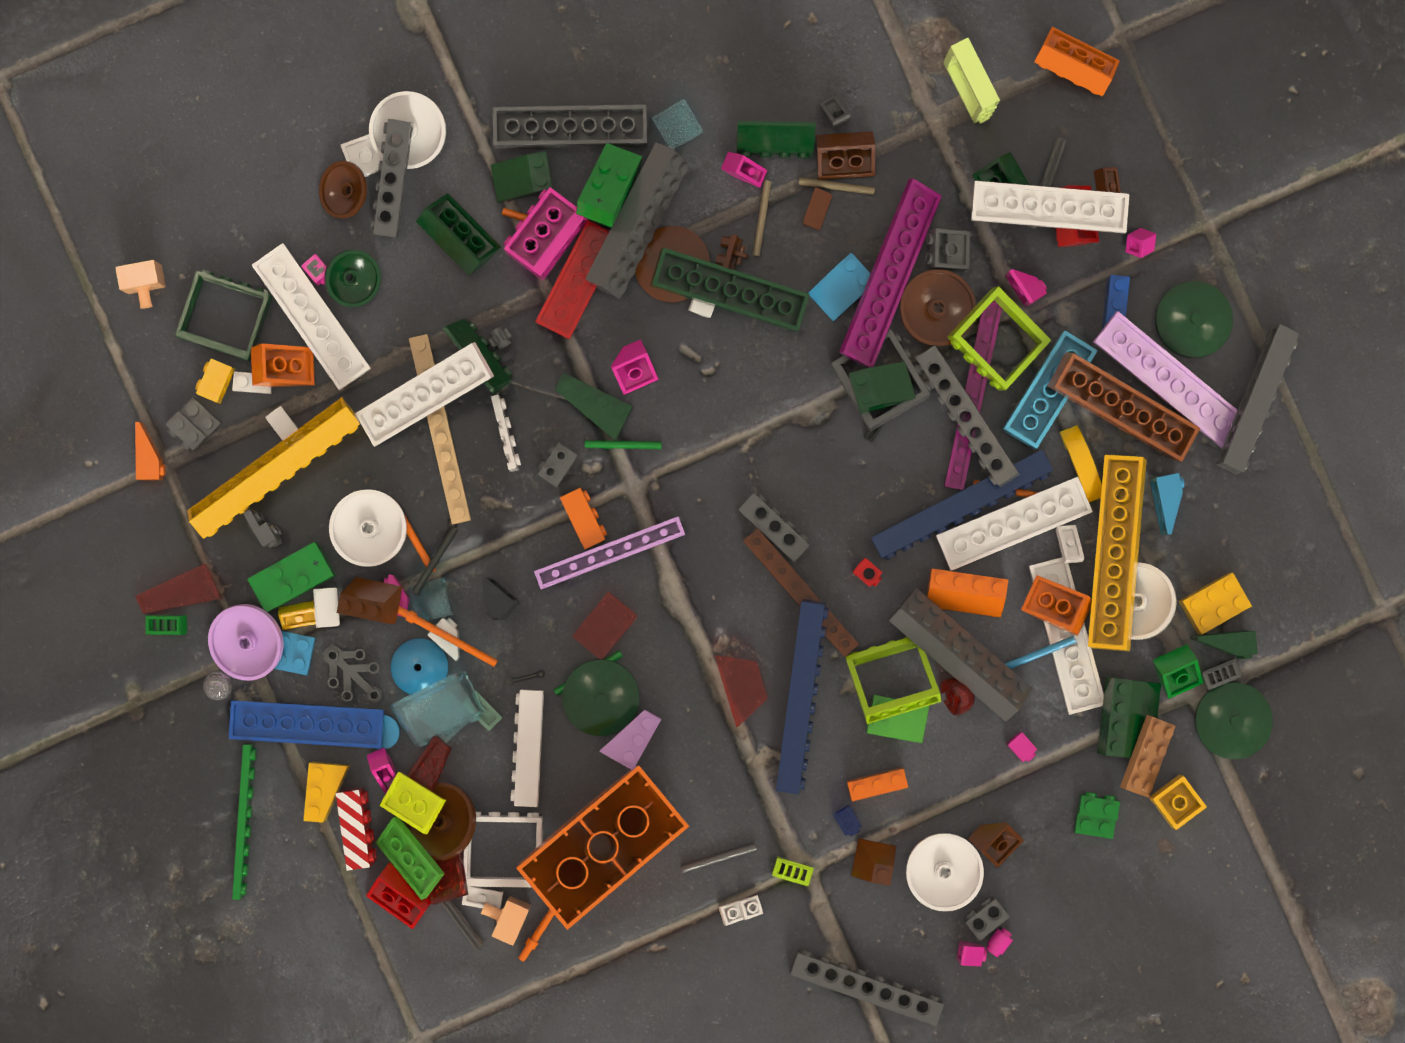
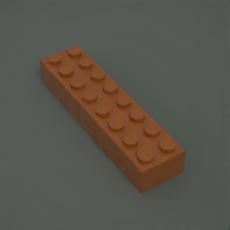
[1047,352,1200,462]

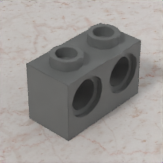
[963,897,1010,941]

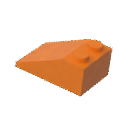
[251,344,315,387]
[1021,575,1092,636]

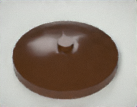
[635,226,710,303]
[899,269,976,347]
[405,783,476,861]

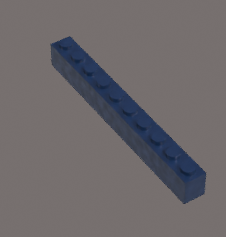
[871,450,1053,560]
[776,599,829,795]

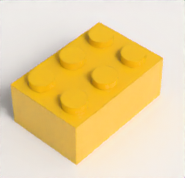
[1179,573,1252,635]

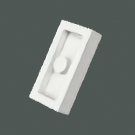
[232,372,272,394]
[1056,525,1084,564]
[462,886,503,909]

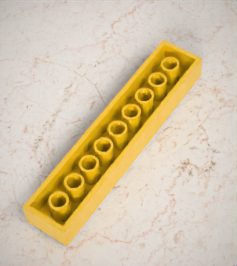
[187,397,360,539]
[1088,455,1147,651]

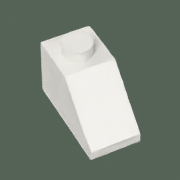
[428,618,460,661]

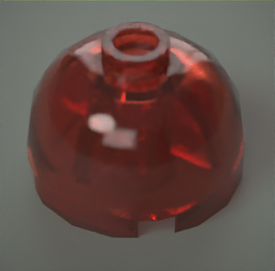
[940,677,975,716]

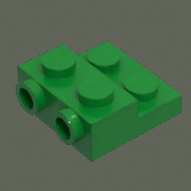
[1074,792,1120,839]

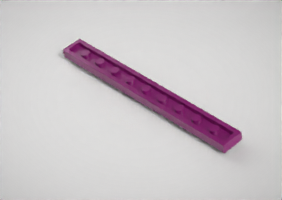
[944,301,1002,491]

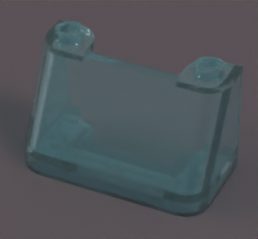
[390,671,485,748]

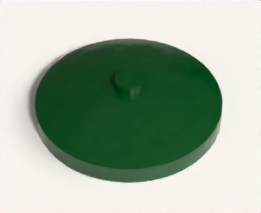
[1155,281,1233,358]
[562,659,639,736]
[1194,682,1273,759]

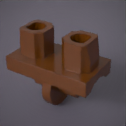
[715,234,749,270]

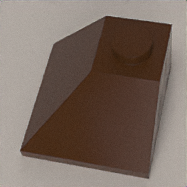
[968,822,1024,868]
[851,838,896,886]

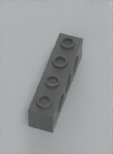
[738,493,810,562]

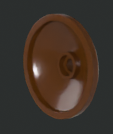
[319,161,367,219]

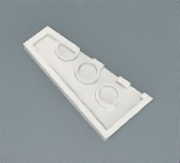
[491,395,521,472]

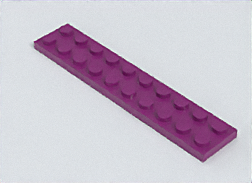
[839,178,941,368]

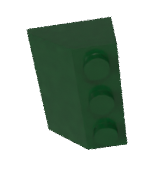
[972,152,1029,224]

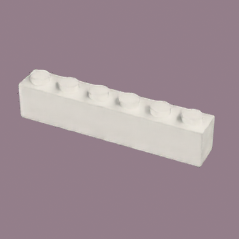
[511,689,544,807]

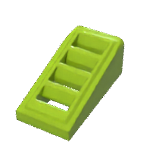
[772,856,814,886]

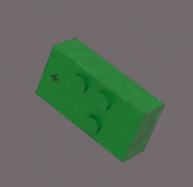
[576,143,642,227]
[247,542,337,613]

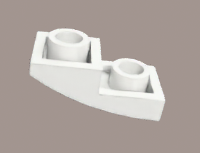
[718,895,763,926]

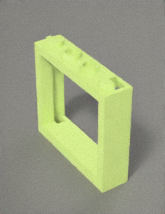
[943,38,1000,124]

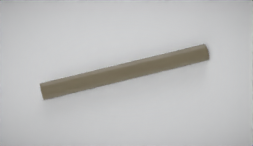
[798,177,875,195]
[752,180,772,257]

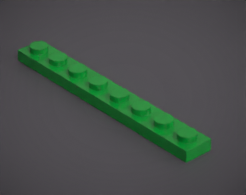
[232,743,257,900]

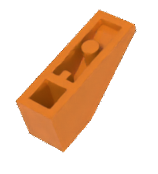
[135,422,166,480]

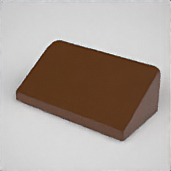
[1094,167,1121,193]
[802,187,833,231]

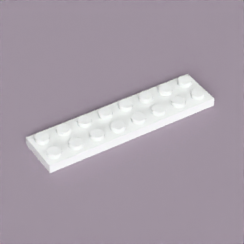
[971,181,1129,233]
[252,243,371,390]
[355,342,494,447]
[936,477,1093,571]
[1028,557,1104,715]

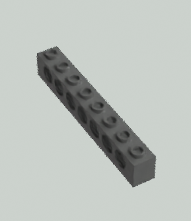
[916,345,1020,487]
[790,949,944,1026]

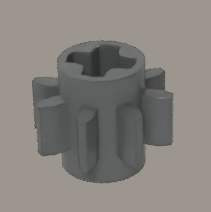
[488,326,512,350]

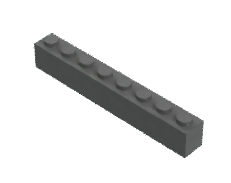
[1216,324,1299,474]

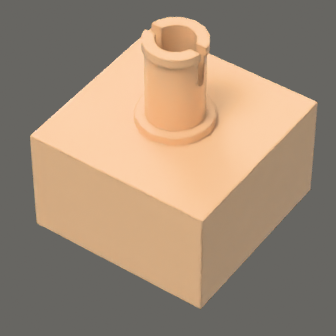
[116,260,166,309]
[481,896,531,946]

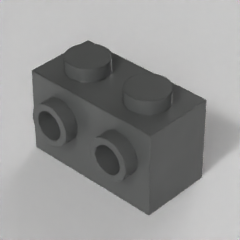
[537,443,579,488]

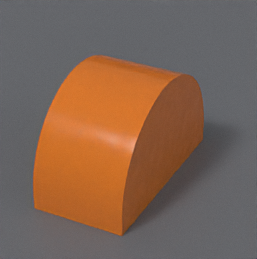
[516,765,689,930]

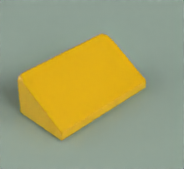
[278,601,316,630]

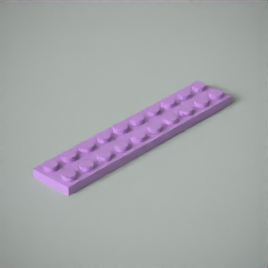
[1093,311,1263,448]

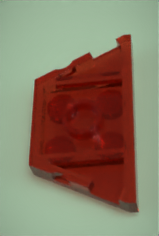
[715,655,768,727]

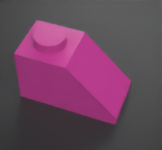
[721,152,768,188]
[367,748,397,794]
[957,940,987,966]

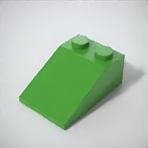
[866,694,930,743]

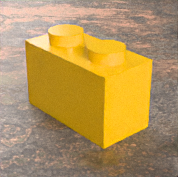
[195,359,235,404]

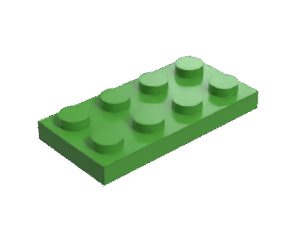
[375,817,445,900]

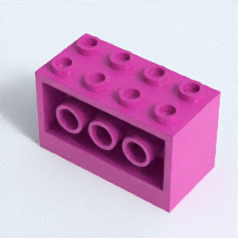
[503,187,589,281]

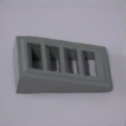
[1200,658,1242,690]

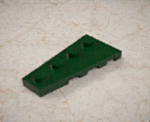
[555,373,632,441]

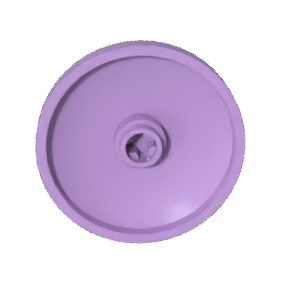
[208,604,284,681]

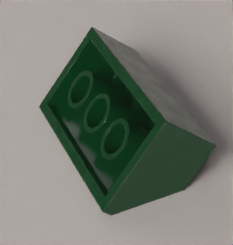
[416,193,501,276]

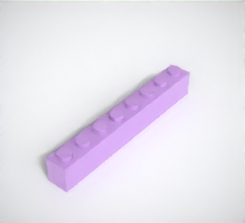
[534,517,685,589]

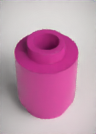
[986,928,1013,957]

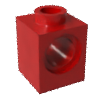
[852,558,883,587]

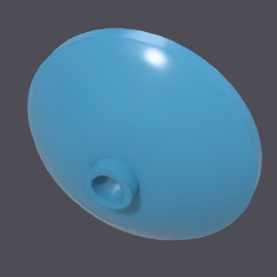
[391,638,449,696]

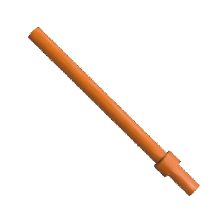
[398,606,498,667]
[518,909,554,962]

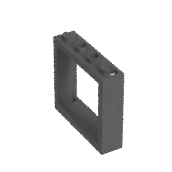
[831,329,931,431]

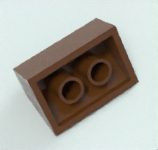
[816,131,875,180]
[336,577,403,624]

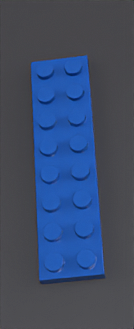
[229,700,385,749]

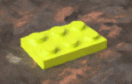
[379,772,446,834]

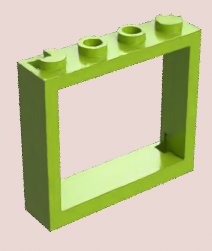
[947,286,1051,391]
[845,636,941,724]

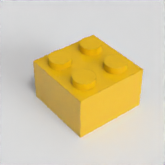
[1149,774,1207,830]

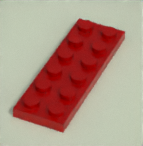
[535,220,610,340]

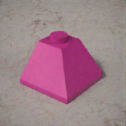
[1005,269,1047,308]
[611,339,659,395]

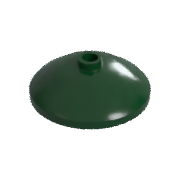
[324,250,381,307]

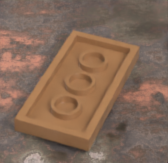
[1120,715,1175,798]

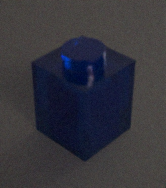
[833,805,862,837]

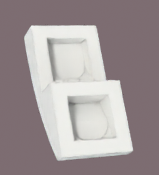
[265,406,299,440]

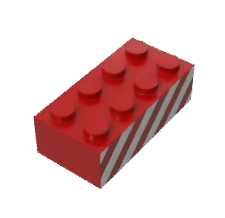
[336,787,377,871]

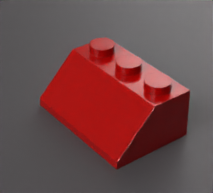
[1056,185,1099,247]
[366,862,437,929]

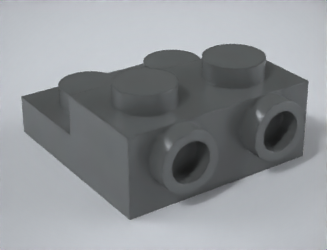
[925,228,970,270]
[165,397,222,451]
[243,510,283,549]

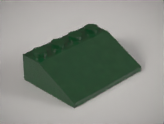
[737,121,816,159]
[442,319,513,395]
[1097,677,1161,758]

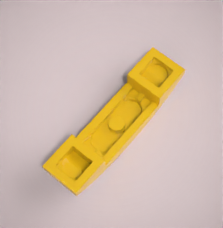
[1059,425,1102,502]

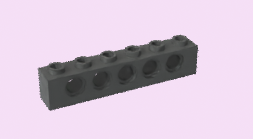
[371,119,413,238]

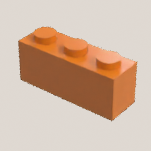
[560,488,608,550]
[846,767,908,801]

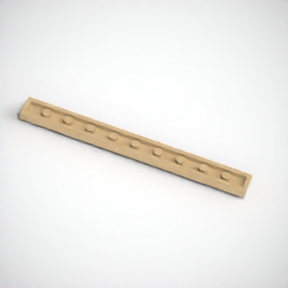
[409,334,471,525]

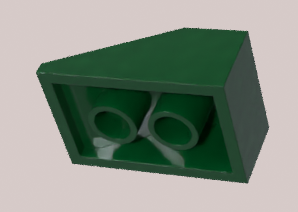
[491,151,553,203]
[849,361,916,414]
[1190,630,1258,659]

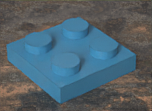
[274,631,316,675]

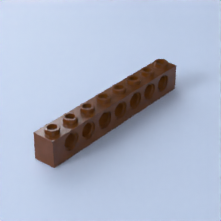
[743,528,859,657]

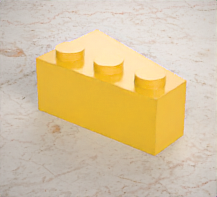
[303,761,350,823]

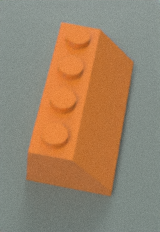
[1034,27,1120,97]
[926,569,1009,618]

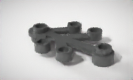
[323,646,383,703]

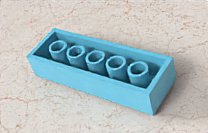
[1002,331,1098,450]

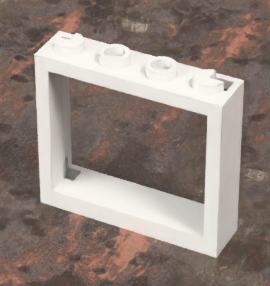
[463,811,543,887]

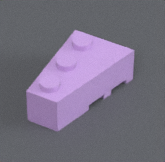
[599,709,662,769]

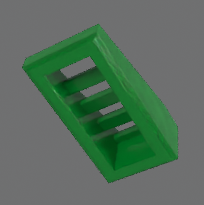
[145,615,187,635]

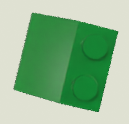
[1153,644,1203,699]

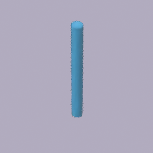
[1005,635,1076,669]

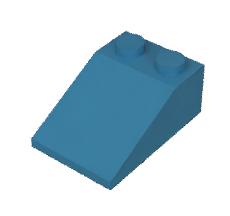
[808,253,871,322]
[1149,473,1184,535]

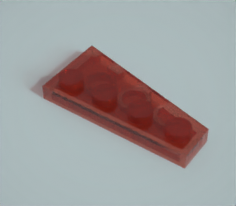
[407,736,451,792]

